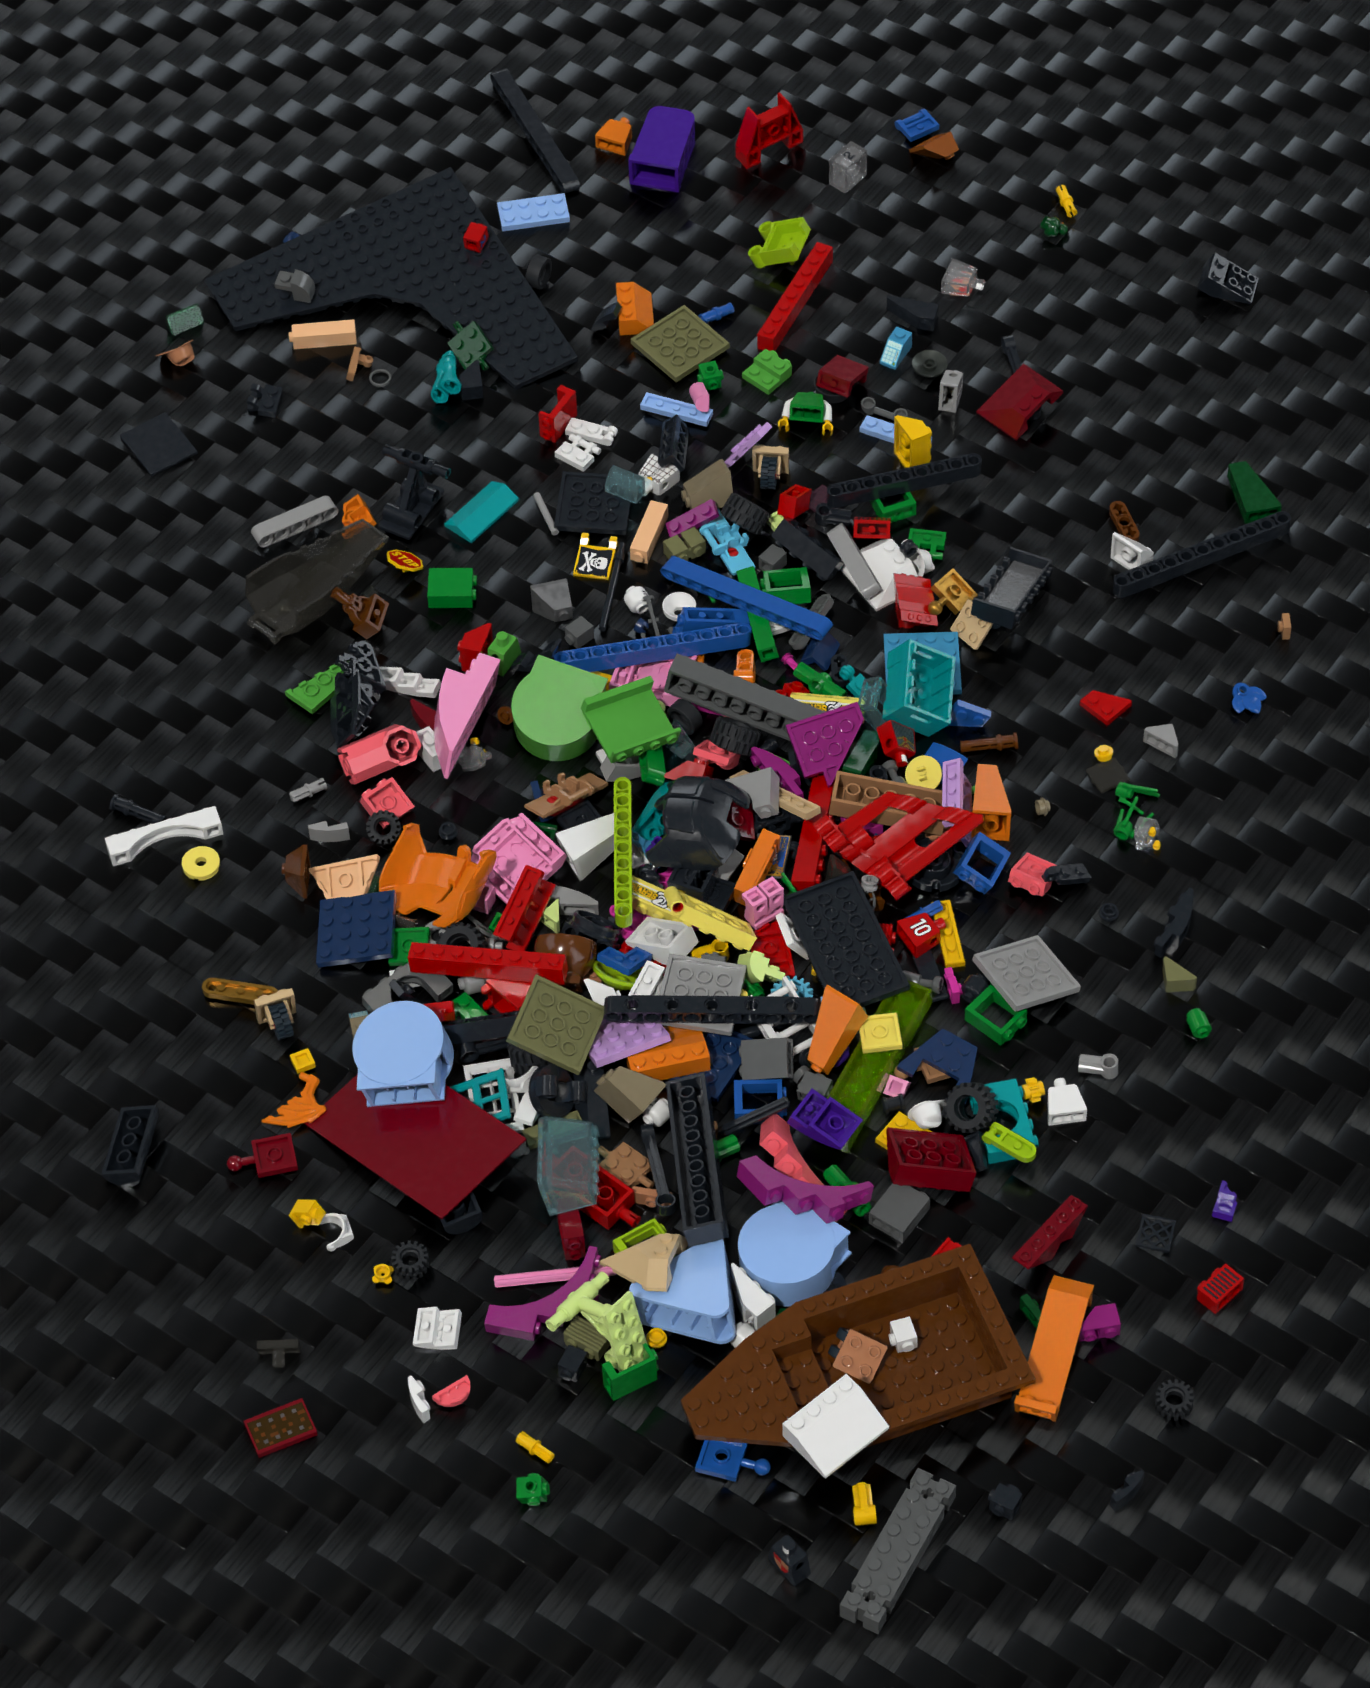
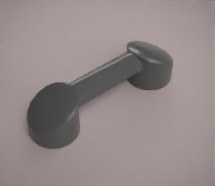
[861,397,908,420]

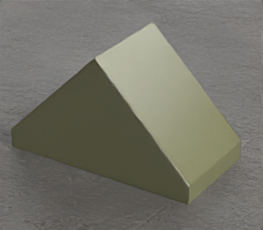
[1162,956,1197,992]

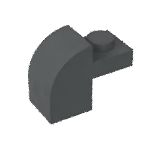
[275,269,316,303]

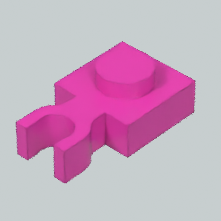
[944,967,963,1004]

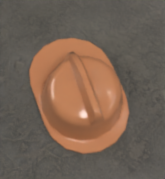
[155,340,195,366]

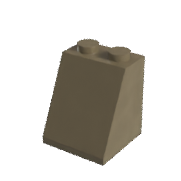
[681,459,733,510]
[594,1066,666,1123]

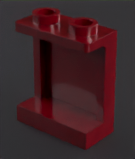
[816,355,869,398]

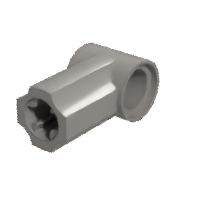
[1078,1053,1118,1079]

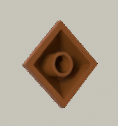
[909,131,959,160]

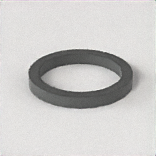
[369,369,391,387]

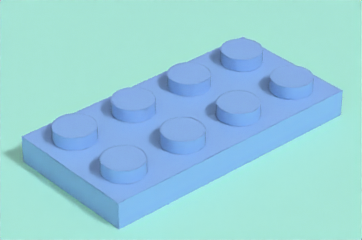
[497,193,570,231]

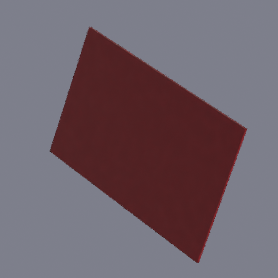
[304,1074,527,1219]

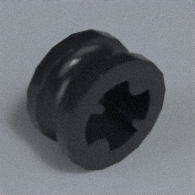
[899,539,918,558]
[788,841,799,859]

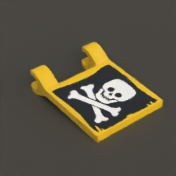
[573,533,618,580]

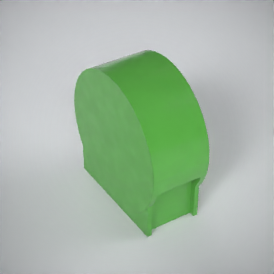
[511,655,608,761]

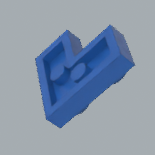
[597,946,652,976]

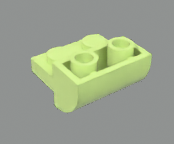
[737,951,785,983]

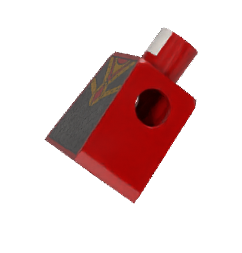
[876,720,916,767]

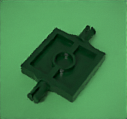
[448,321,494,371]

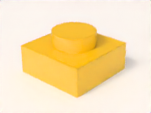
[290,1048,316,1074]

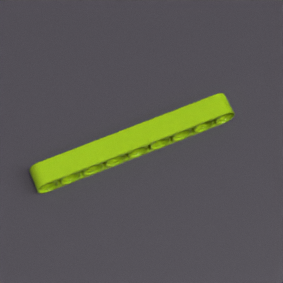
[614,777,633,928]

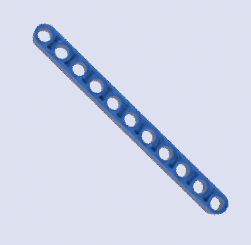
[660,556,833,641]
[554,623,752,672]

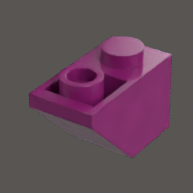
[1079,1303,1121,1342]

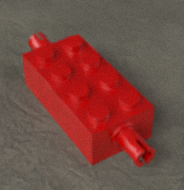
[540,1147,641,1230]

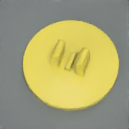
[905,755,942,789]

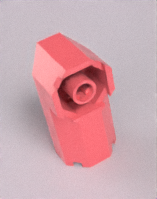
[337,724,422,785]

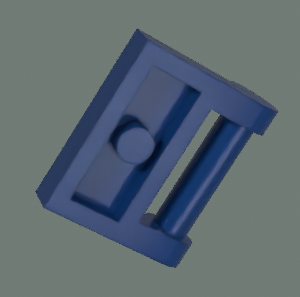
[894,108,939,142]

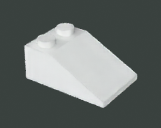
[625,917,699,965]

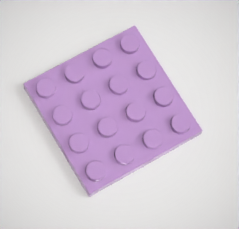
[588,1018,671,1068]

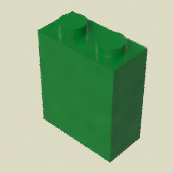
[427,568,477,608]

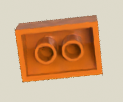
[616,282,654,335]

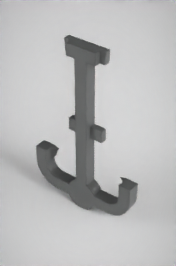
[640,595,673,639]
[466,913,502,941]

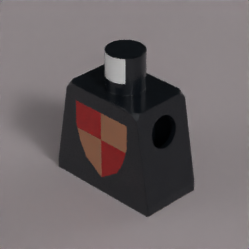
[768,1535,811,1587]

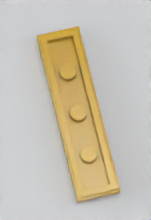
[931,900,965,968]

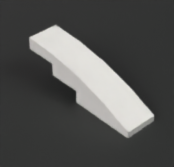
[380,667,441,698]

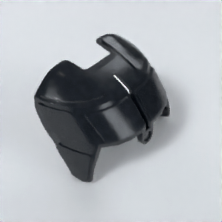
[645,776,750,870]

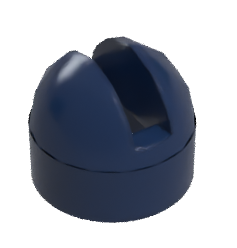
[634,618,649,634]

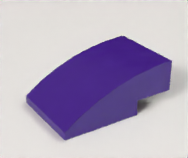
[787,1088,863,1150]

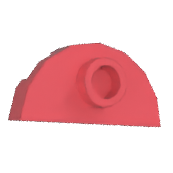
[432,1375,471,1407]

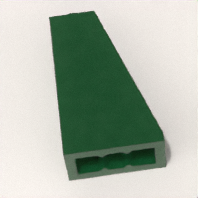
[1227,461,1282,524]
[842,730,882,777]

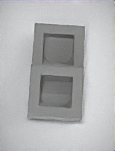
[308,821,350,842]

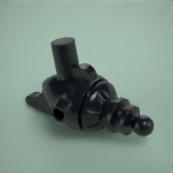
[632,864,665,889]

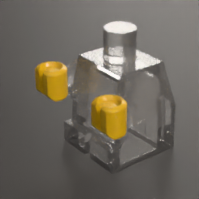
[458,737,492,772]
[1134,816,1161,850]

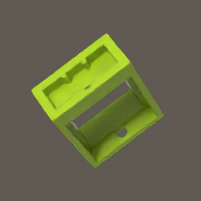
[613,1218,676,1258]

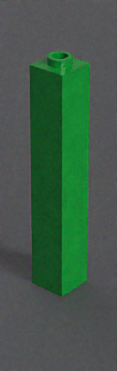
[736,566,779,663]

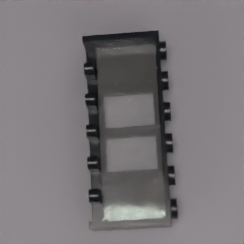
[970,547,1053,629]

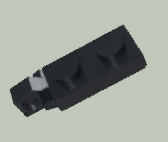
[1041,863,1092,885]

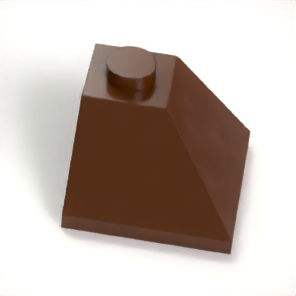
[282,845,311,898]

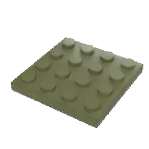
[631,305,730,382]
[506,974,604,1075]

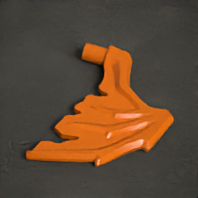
[262,1072,326,1128]

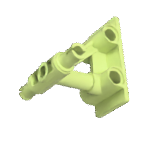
[545,1271,648,1372]

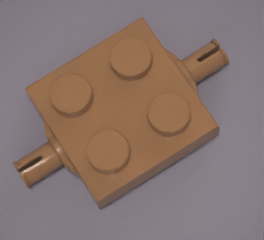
[597,1142,654,1189]

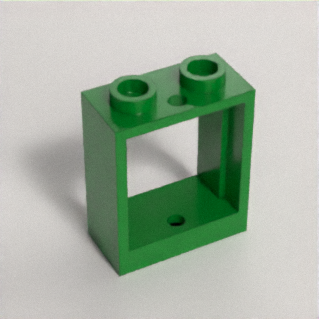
[869,492,916,523]
[760,567,811,604]
[965,984,1027,1045]

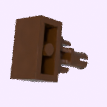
[331,587,389,639]

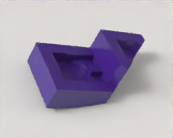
[1212,1180,1237,1222]

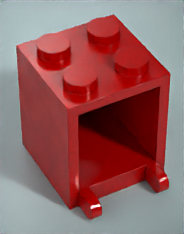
[481,979,532,1013]

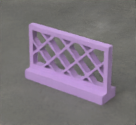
[942,758,972,847]

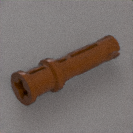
[960,732,1018,753]

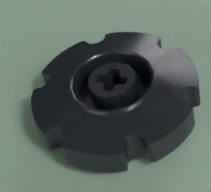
[911,837,963,892]

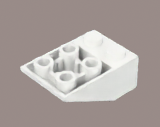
[731,1263,776,1331]

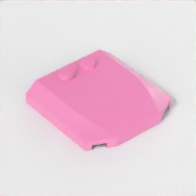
[609,655,697,707]
[471,813,567,905]

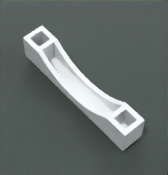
[105,806,223,866]

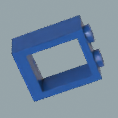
[953,832,1011,894]
[734,1079,787,1124]

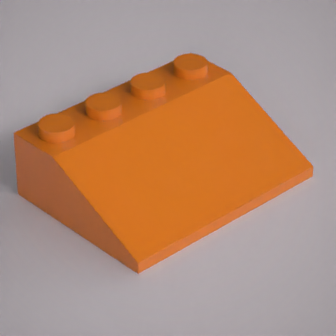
[625,1026,711,1081]

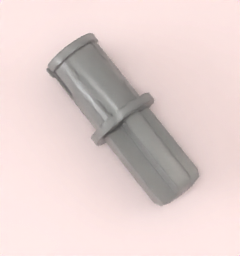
[289,778,327,802]

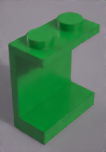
[602,1343,659,1401]

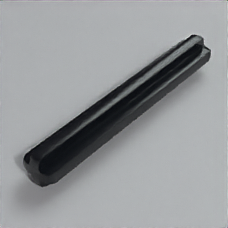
[717,1096,790,1138]

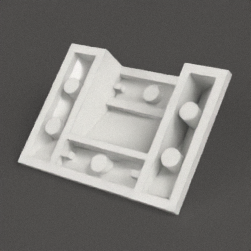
[840,539,918,611]

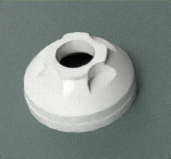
[662,592,696,621]

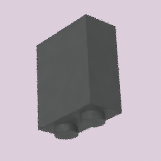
[739,1037,794,1080]
[869,1183,930,1243]

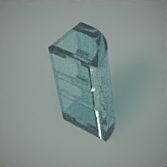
[605,465,645,504]

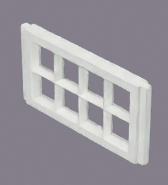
[463,1058,524,1133]

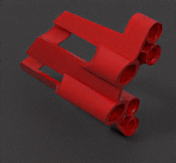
[813,791,983,901]

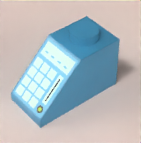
[880,327,912,370]

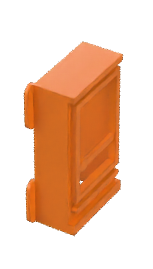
[732,828,781,906]

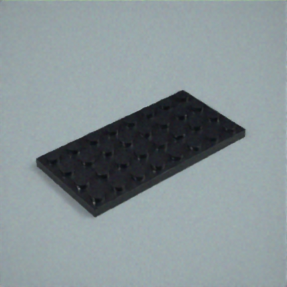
[783,871,910,1007]

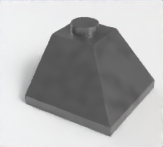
[530,578,573,622]

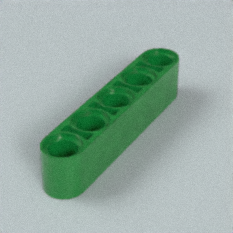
[638,746,666,786]

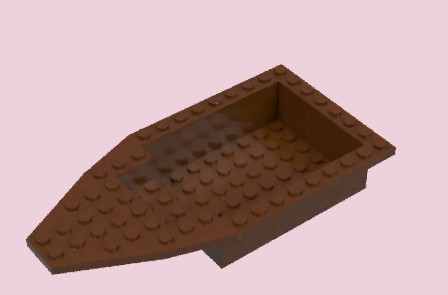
[681,1244,1035,1448]

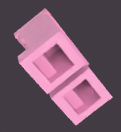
[742,876,784,930]

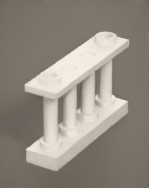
[749,976,816,1058]

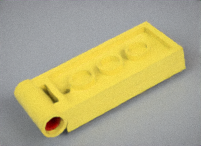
[664,886,757,951]

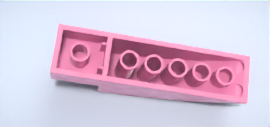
[434,653,501,779]

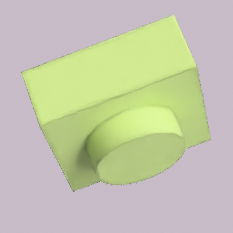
[767,511,784,531]

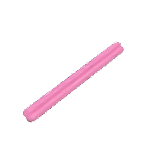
[494,1265,616,1288]

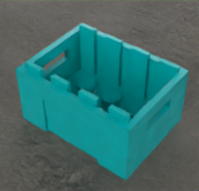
[882,639,956,737]

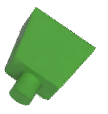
[488,631,521,677]

